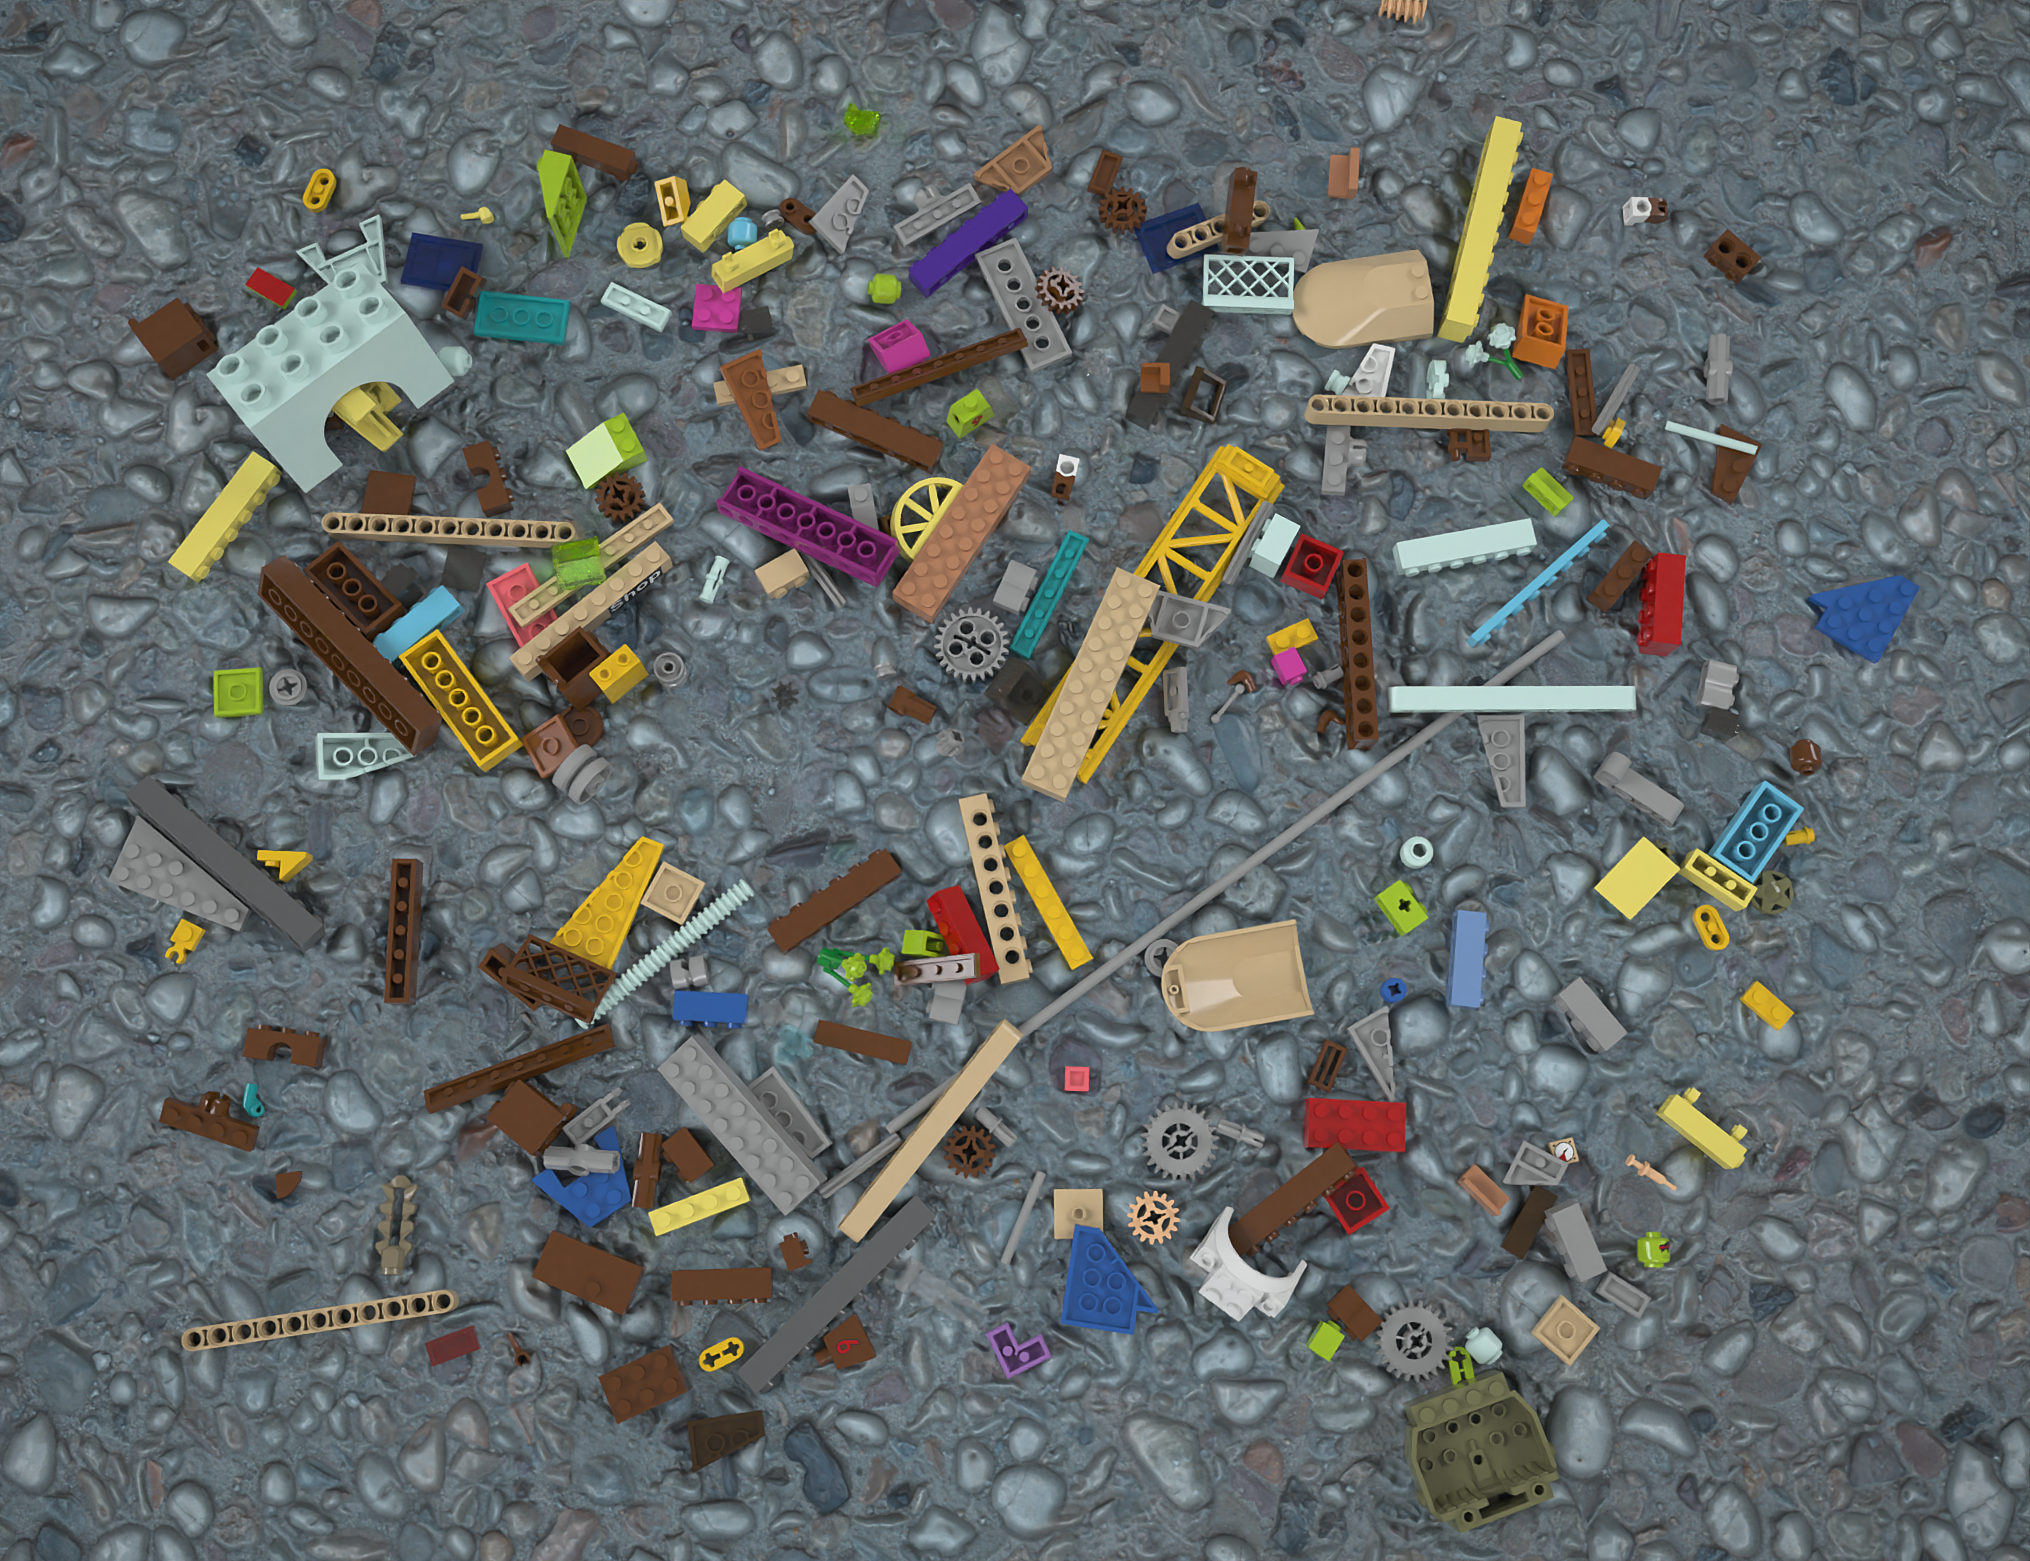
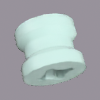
[1324,369,1351,395]

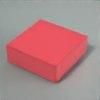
[1064,1066,1089,1092]

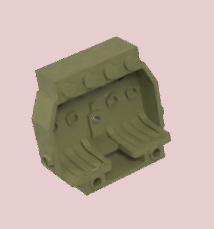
[1403,1369,1559,1533]

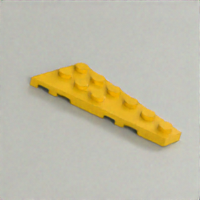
[541,836,665,975]

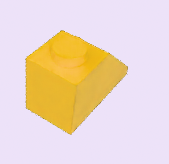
[655,176,691,227]

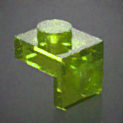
[843,103,882,136]

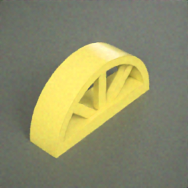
[890,477,964,564]

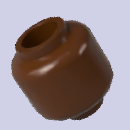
[1789,739,1822,776]

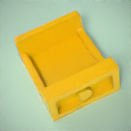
[589,644,649,704]

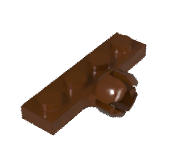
[159,1091,260,1152]

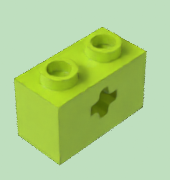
[1373,880,1428,937]

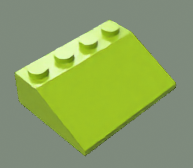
[537,149,587,258]

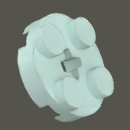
[1426,360,1449,399]

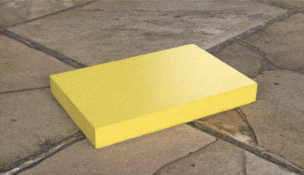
[1594,836,1680,920]

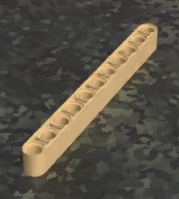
[1304,395,1554,432]
[322,512,579,549]
[837,1018,1023,1243]
[181,1289,459,1351]

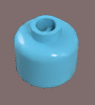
[728,217,757,252]

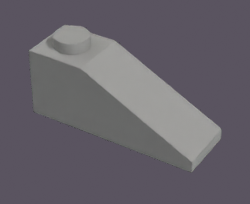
[848,483,879,531]

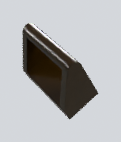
[1180,366,1229,424]

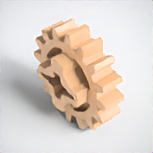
[1126,1191,1180,1245]

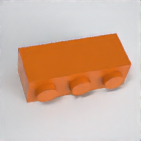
[1508,168,1553,245]

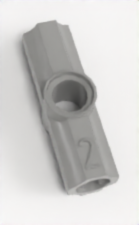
[1704,333,1733,405]
[543,1144,620,1176]

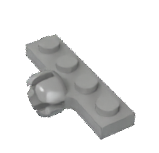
[893,183,981,248]
[1322,409,1367,496]

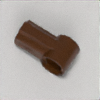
[887,686,937,725]

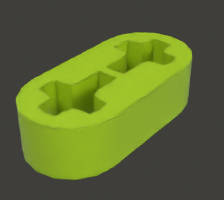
[1447,1346,1475,1385]

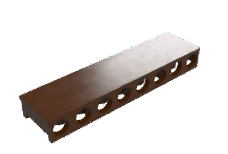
[1336,558,1379,750]

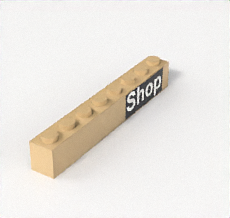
[509,541,673,682]

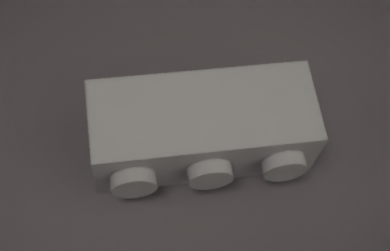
[1553,977,1627,1053]
[1544,1199,1607,1282]

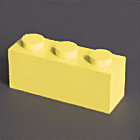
[680,179,747,253]
[1677,848,1758,912]

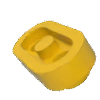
[303,168,337,213]
[1602,417,1626,449]
[1692,905,1729,951]

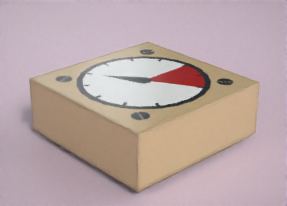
[1547,1137,1579,1164]

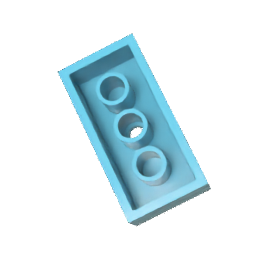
[1707,781,1804,884]

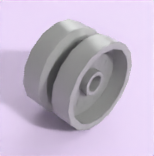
[552,744,613,805]

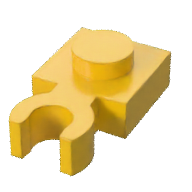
[165,919,206,965]

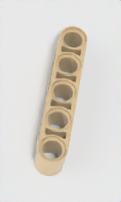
[1167,200,1270,259]

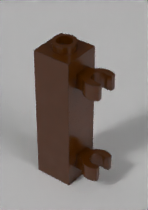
[551,124,639,182]
[1221,167,1257,257]

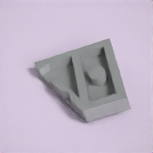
[1503,1141,1569,1186]

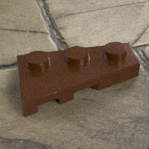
[1710,424,1762,504]

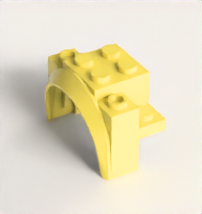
[331,381,404,452]

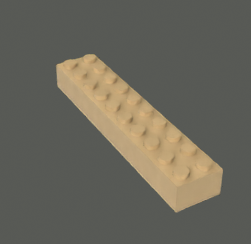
[1021,567,1160,803]

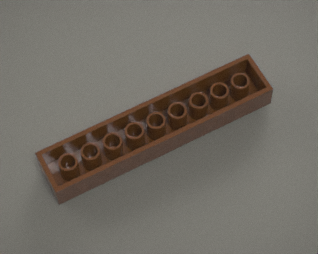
[258,555,442,756]

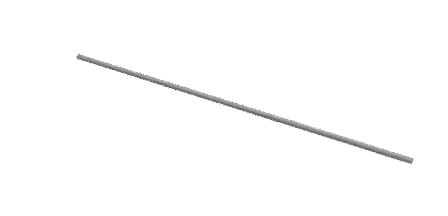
[885,630,1565,1135]

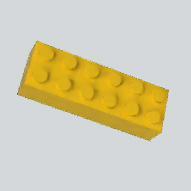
[398,629,523,772]

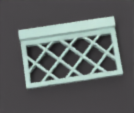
[1201,254,1294,315]

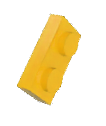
[1266,618,1318,656]
[1740,981,1794,1031]

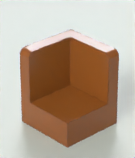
[1140,363,1170,393]

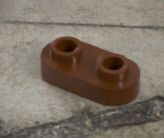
[779,198,817,235]

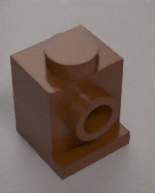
[779,1232,814,1272]

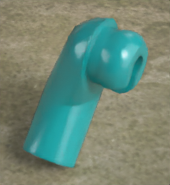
[242,1083,265,1118]

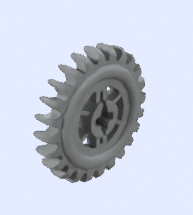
[1140,1101,1219,1182]
[1373,1299,1454,1383]

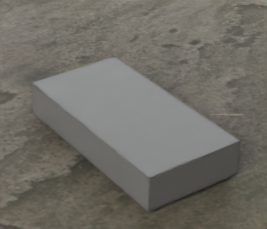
[1595,1271,1651,1319]

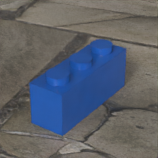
[673,990,750,1029]

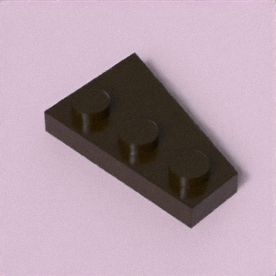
[687,1409,766,1473]

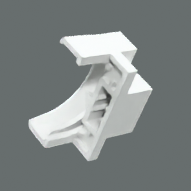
[1190,1206,1307,1322]

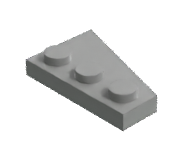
[809,174,869,254]

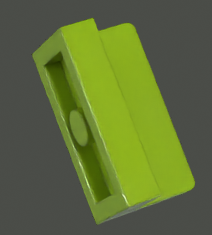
[1522,468,1573,517]

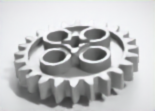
[934,607,1010,683]

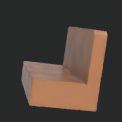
[1328,147,1360,199]
[1457,1164,1510,1216]

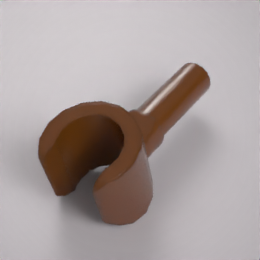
[506,1332,531,1367]

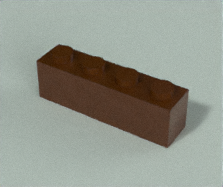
[1561,436,1662,499]
[671,1267,773,1306]

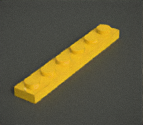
[1003,835,1093,970]

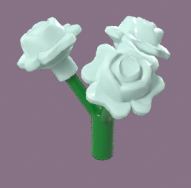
[1465,323,1524,380]

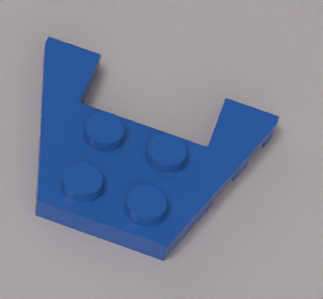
[532,1126,633,1228]

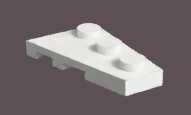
[1342,343,1395,411]

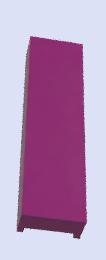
[716,466,900,588]

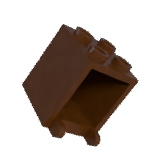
[128,297,219,380]
[535,626,612,712]
[487,1079,578,1157]

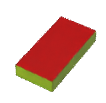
[245,267,297,310]

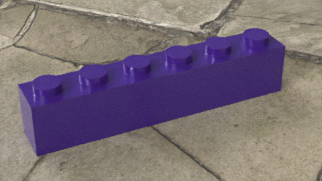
[908,188,1028,299]

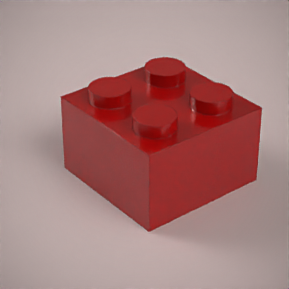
[1280,533,1344,599]
[1323,1166,1390,1236]

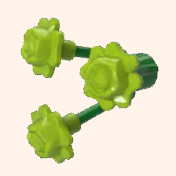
[817,947,894,1008]

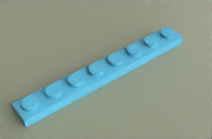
[1466,519,1610,648]

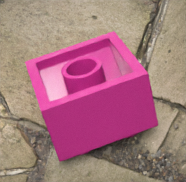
[867,319,931,374]

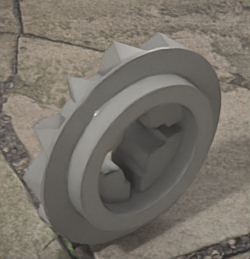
[269,669,308,706]
[1145,939,1178,977]

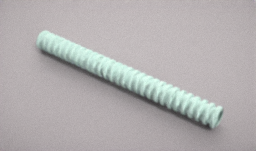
[575,879,754,1030]

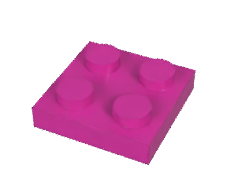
[692,284,742,333]

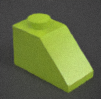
[901,930,952,959]

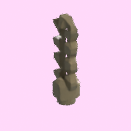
[375,1176,419,1276]

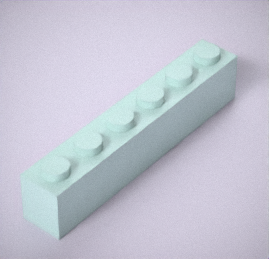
[1392,518,1537,577]

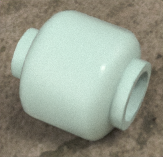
[436,346,472,376]
[1400,836,1433,869]
[1465,1327,1503,1365]

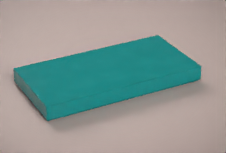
[473,291,571,345]

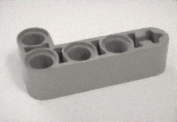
[1594,752,1684,827]

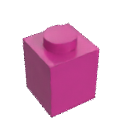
[1271,646,1307,686]

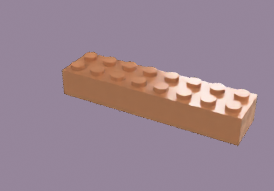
[892,443,1031,624]

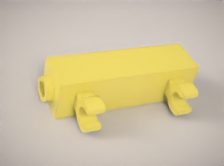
[711,229,794,294]
[1656,1087,1748,1169]

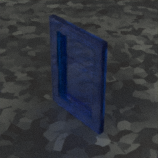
[1133,203,1219,274]
[401,232,483,291]

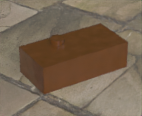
[303,541,406,642]
[532,1230,647,1315]

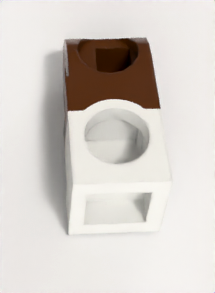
[1622,197,1669,226]
[1051,454,1080,501]

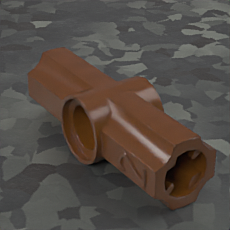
[632,1133,663,1209]

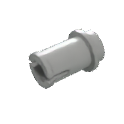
[1312,664,1344,689]

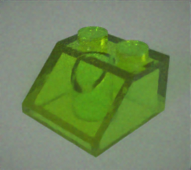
[551,536,606,590]

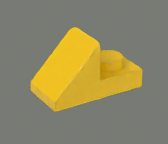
[257,850,313,883]

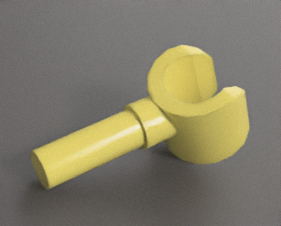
[461,207,494,224]

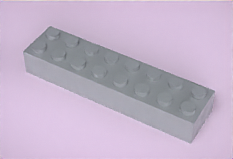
[657,1034,828,1216]

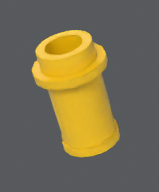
[1782,826,1815,847]

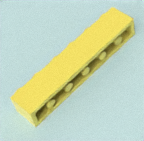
[168,451,282,583]

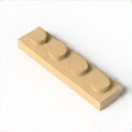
[713,364,807,407]

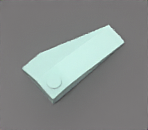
[315,733,416,781]

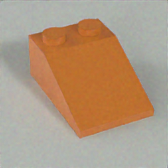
[1512,294,1569,369]

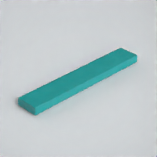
[1009,529,1090,660]

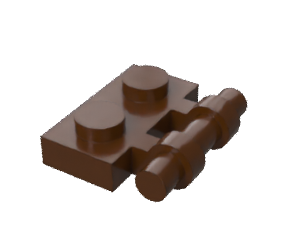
[1446,428,1491,462]

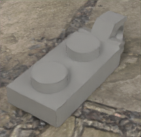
[1163,666,1189,733]

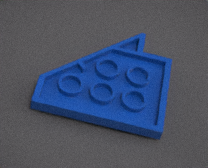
[1808,575,1920,664]
[1060,1224,1158,1335]

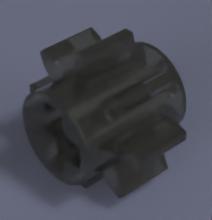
[770,681,799,711]

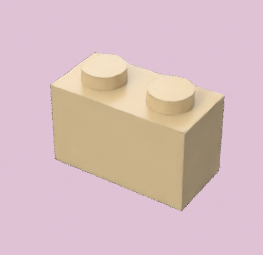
[754,548,810,600]

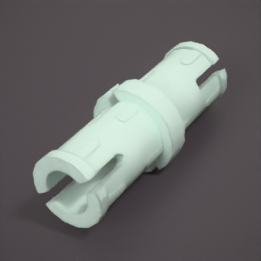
[699,556,730,604]

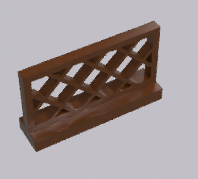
[501,934,617,1024]

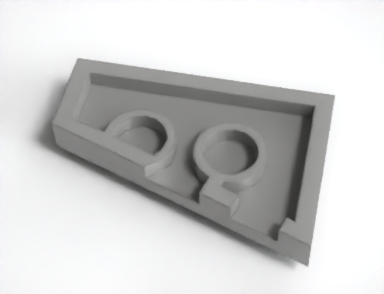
[1243,229,1319,274]

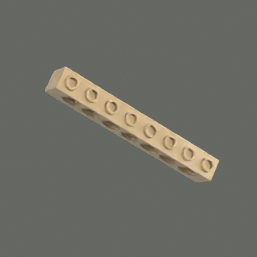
[959,793,1033,986]

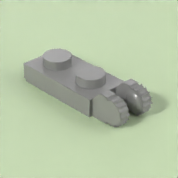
[562,1087,631,1145]

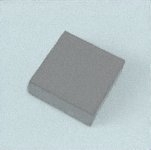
[1151,304,1182,335]

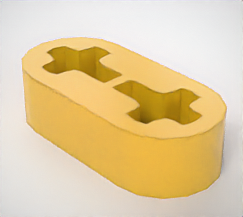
[699,1337,745,1372]

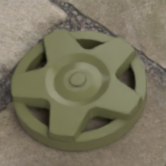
[1750,870,1794,915]

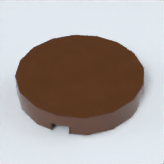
[561,705,604,748]

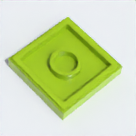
[213,667,264,718]

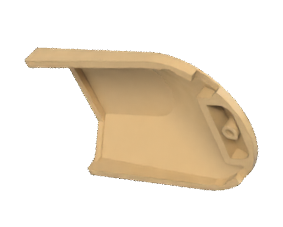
[1292,249,1434,349]
[1161,919,1314,1032]

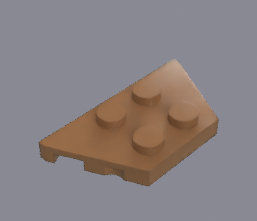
[974,124,1052,197]

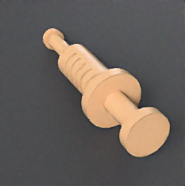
[1625,1154,1677,1191]

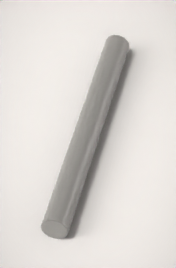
[1000,1170,1046,1266]

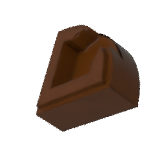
[275,1171,302,1199]

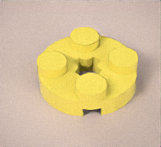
[617,223,663,268]

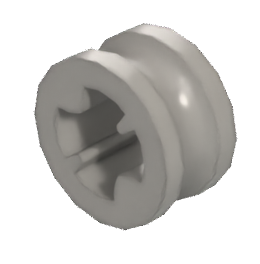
[762,209,784,231]
[874,662,897,680]

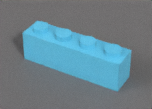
[373,585,465,669]

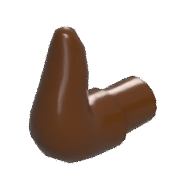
[1227,670,1258,693]
[1316,710,1346,734]

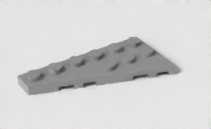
[108,815,252,932]

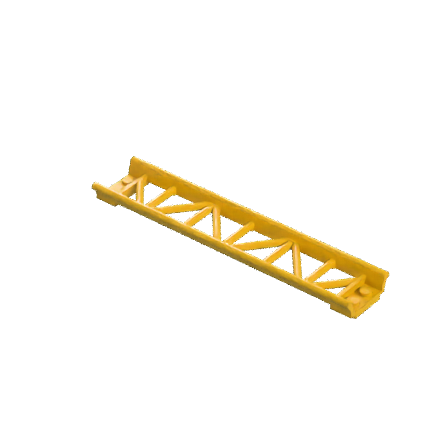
[1020,444,1285,784]

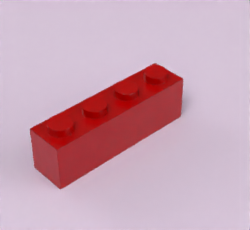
[926,885,1000,986]

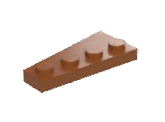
[719,348,782,451]

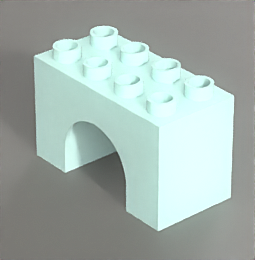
[206,261,454,493]

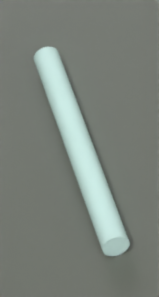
[1665,421,1758,455]

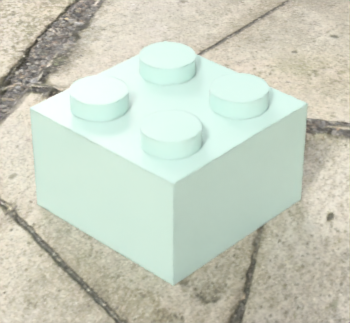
[1248,514,1300,578]

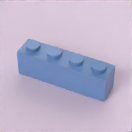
[1446,910,1489,1010]

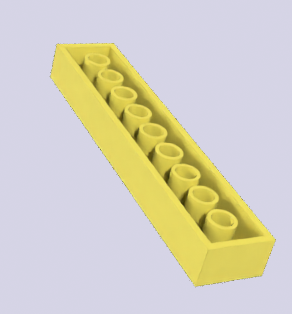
[1437,116,1523,343]

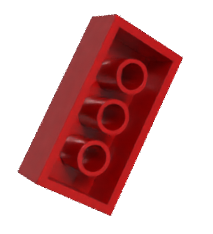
[1636,552,1686,656]
[1304,1098,1406,1153]

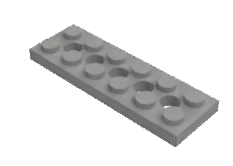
[975,237,1072,373]

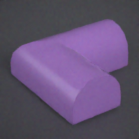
[986,1322,1052,1379]

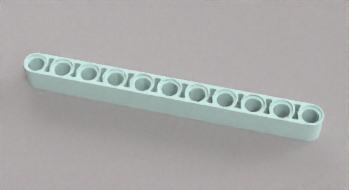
[1387,686,1636,713]

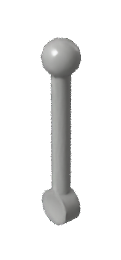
[1211,684,1245,723]

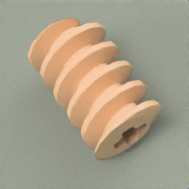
[1379,0,1427,25]

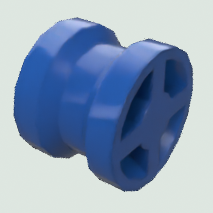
[1380,978,1407,1003]

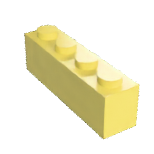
[648,1177,752,1236]

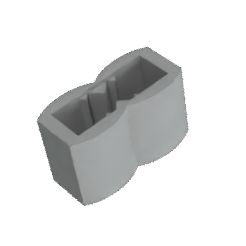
[993,560,1039,615]
[1695,659,1739,713]
[926,980,967,1026]

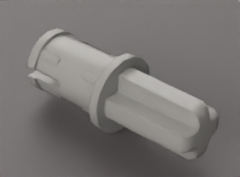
[973,1105,1018,1147]
[1216,1118,1265,1149]

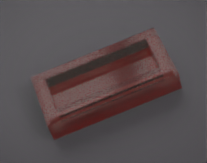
[425,1325,481,1367]

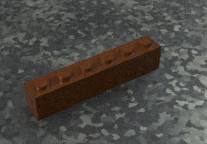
[807,390,944,475]
[767,848,903,955]
[384,858,424,1005]
[1228,1142,1359,1259]

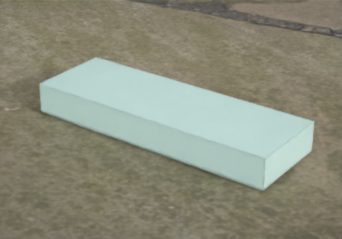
[601,282,672,332]

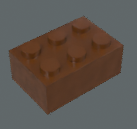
[598,1343,691,1424]

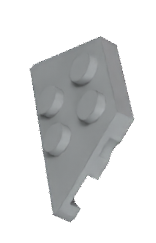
[1148,590,1231,650]

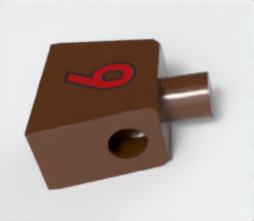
[814,1313,877,1370]

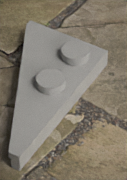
[1346,1005,1396,1102]

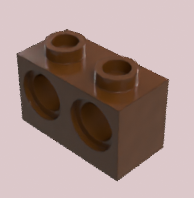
[1704,229,1762,284]

